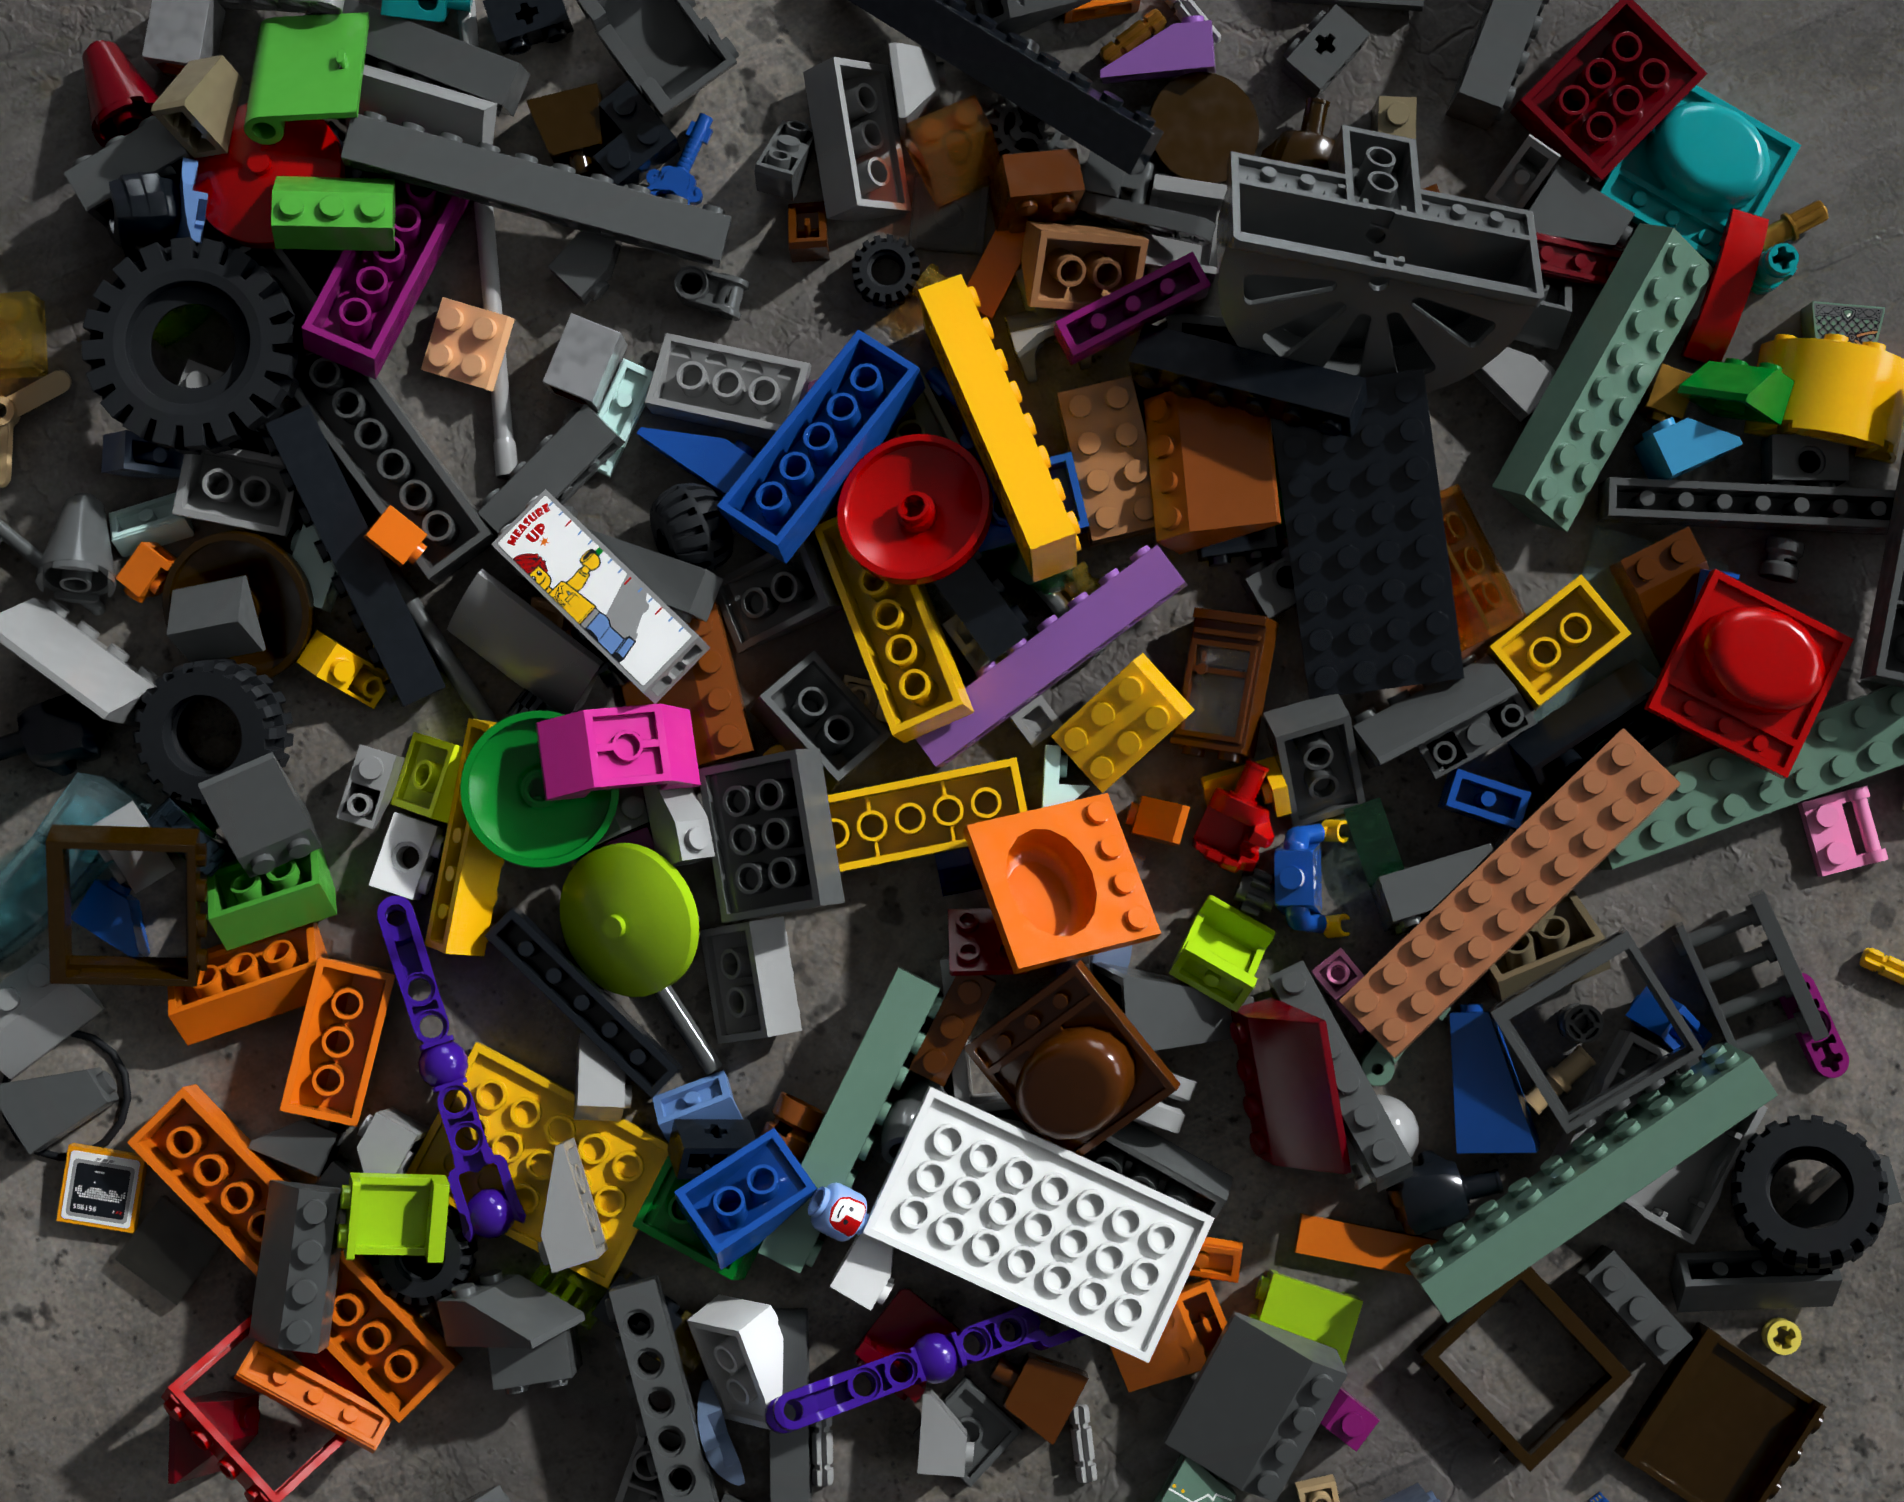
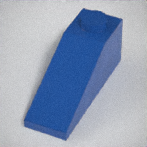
[636,427,756,496]

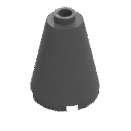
[35,493,117,603]

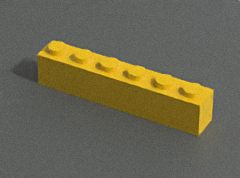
[425,718,505,956]

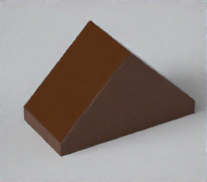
[788,201,830,263]

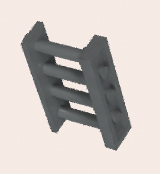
[1671,889,1830,1053]

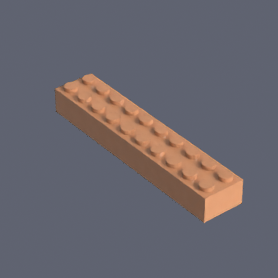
[1339,728,1681,1059]

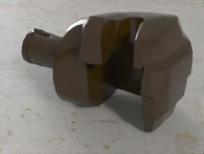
[1261,97,1335,170]

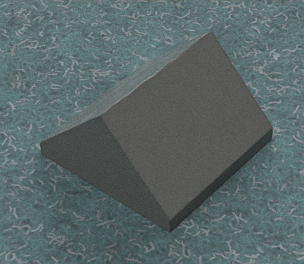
[166,575,266,662]

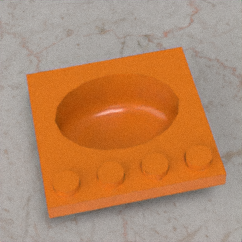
[963,793,1161,974]

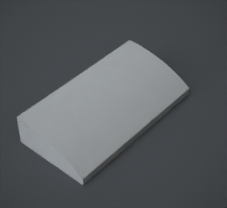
[345,64,498,146]
[645,333,811,439]
[447,569,604,715]

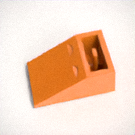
[1110,1277,1227,1392]

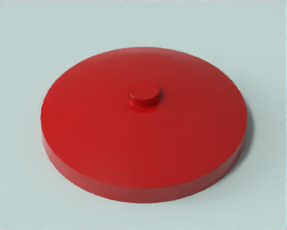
[193,103,346,249]
[837,434,993,585]

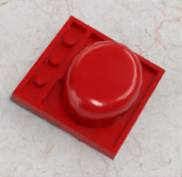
[1644,569,1853,779]

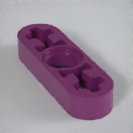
[1779,973,1849,1078]

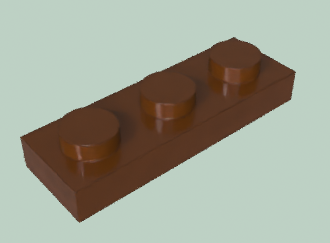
[909,975,997,1087]

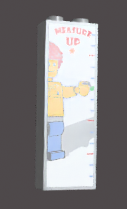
[491,489,710,704]

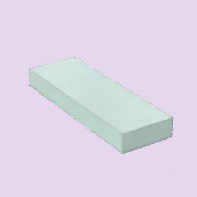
[597,358,654,478]

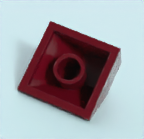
[168,1391,260,1484]

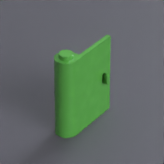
[244,12,370,145]

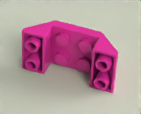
[535,703,701,801]

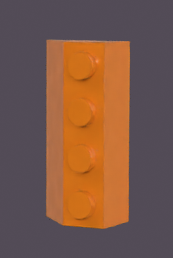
[167,921,328,1046]
[279,957,395,1127]

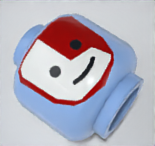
[808,1182,869,1242]

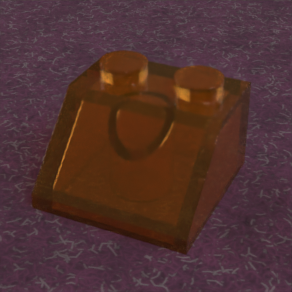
[904,95,1001,208]

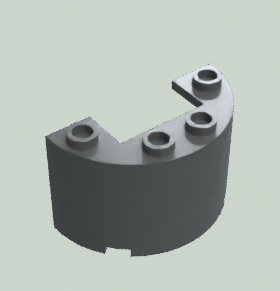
[576,0,739,118]

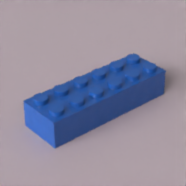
[717,329,925,564]

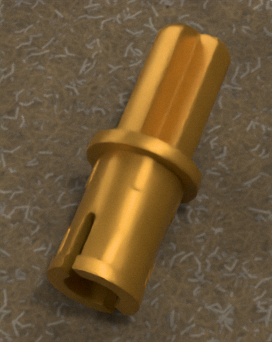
[1762,200,1829,253]

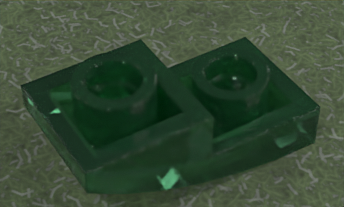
[1343,797,1405,888]

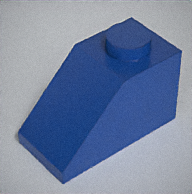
[71,877,150,957]
[1625,986,1712,1052]

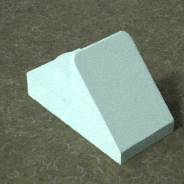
[1041,745,1090,808]

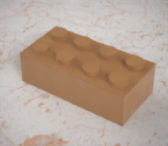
[1055,376,1155,547]

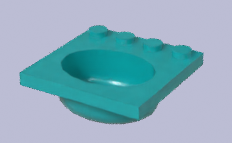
[1600,85,1801,268]

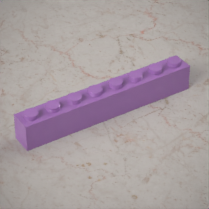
[916,545,1188,767]

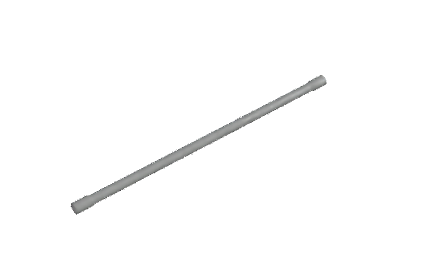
[457,0,518,479]

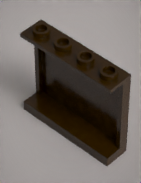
[1614,1322,1827,1502]

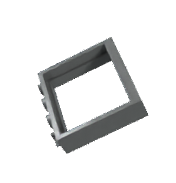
[1489,928,1705,1134]

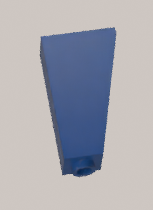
[1449,1003,1540,1154]

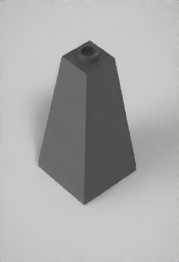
[1093,962,1254,1051]

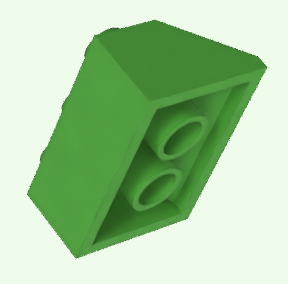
[271,176,396,251]
[207,848,337,951]

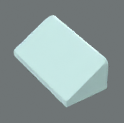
[109,492,194,557]

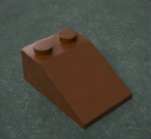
[1609,526,1709,668]

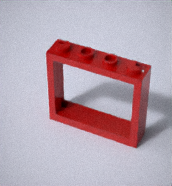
[161,1314,382,1502]

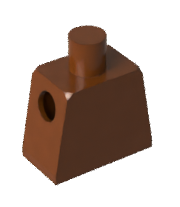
[990,1352,1089,1445]

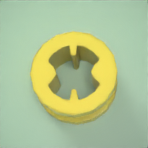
[1761,1317,1802,1355]

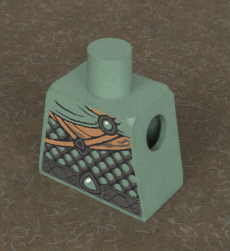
[1800,301,1885,345]

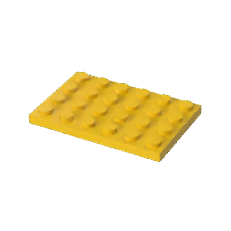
[406,1042,669,1289]

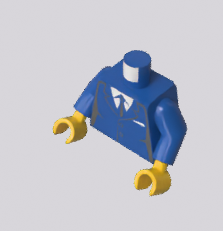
[1274,819,1350,938]

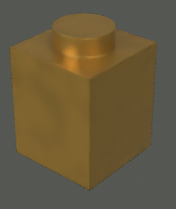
[1637,363,1693,425]

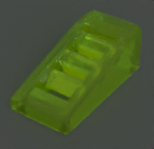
[530,1262,605,1330]

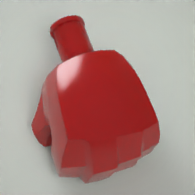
[1192,759,1275,873]

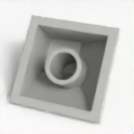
[888,42,946,140]

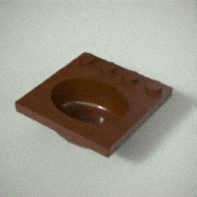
[963,960,1181,1156]

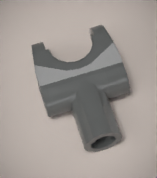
[1005,269,1091,384]

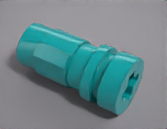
[1750,243,1799,295]

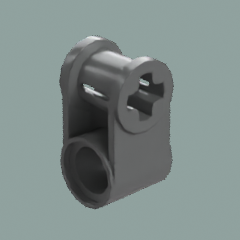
[674,266,750,321]

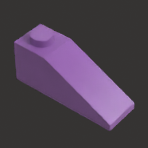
[1100,15,1216,84]

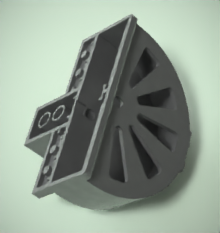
[1217,125,1545,393]

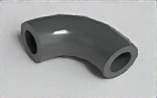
[881,1076,955,1164]

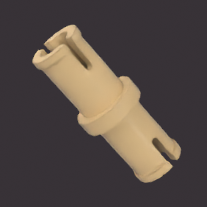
[1524,1045,1596,1115]

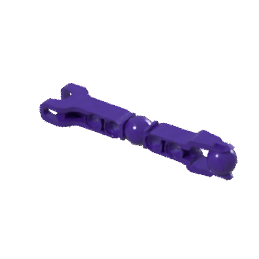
[377,896,526,1242]
[764,1303,1086,1434]

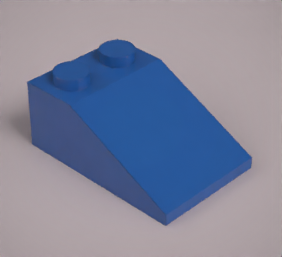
[674,1128,817,1270]

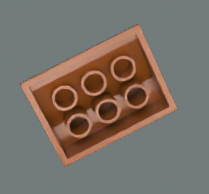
[1143,391,1281,554]
[621,602,756,768]

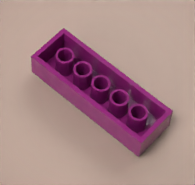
[302,177,469,380]

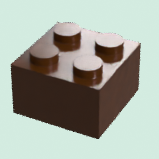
[988,148,1085,233]

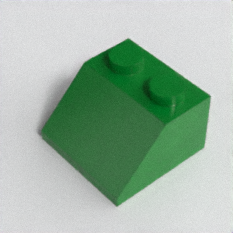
[1677,358,1794,425]

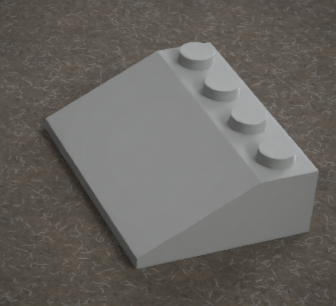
[0,598,159,728]

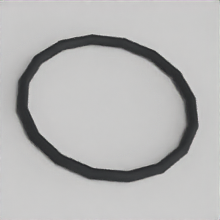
[2,1030,132,1161]

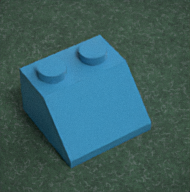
[1634,417,1743,480]

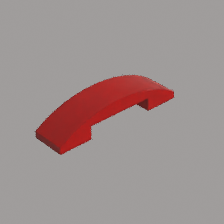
[1681,208,1769,363]

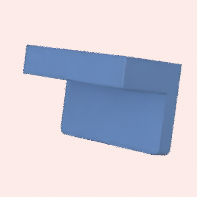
[652,1070,743,1143]

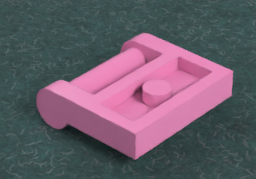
[1797,785,1888,877]

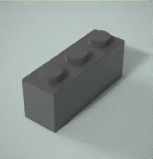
[1574,1245,1693,1365]

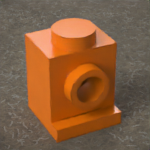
[115,542,177,603]

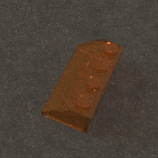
[1440,484,1527,652]

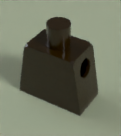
[527,83,606,177]

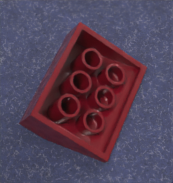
[1510,0,1708,182]
[1230,997,1352,1175]

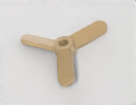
[0,370,72,488]

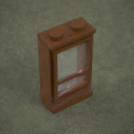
[1170,607,1279,763]

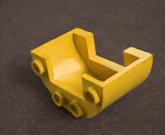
[1744,334,1904,463]

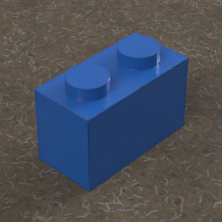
[1438,768,1531,830]

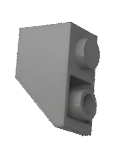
[336,744,405,829]

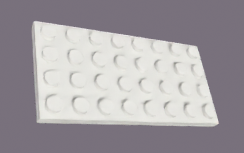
[863,1086,1215,1363]

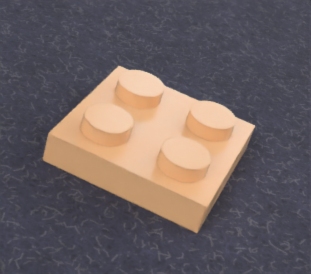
[421,297,515,392]

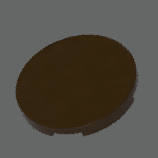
[1148,72,1259,184]

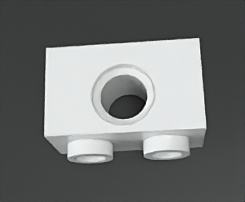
[369,812,445,900]

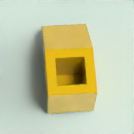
[297,630,388,709]

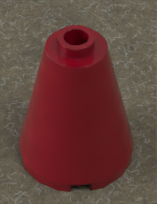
[82,40,159,147]

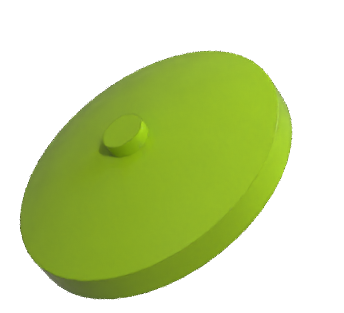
[560,843,699,997]

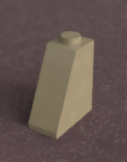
[151,55,243,159]

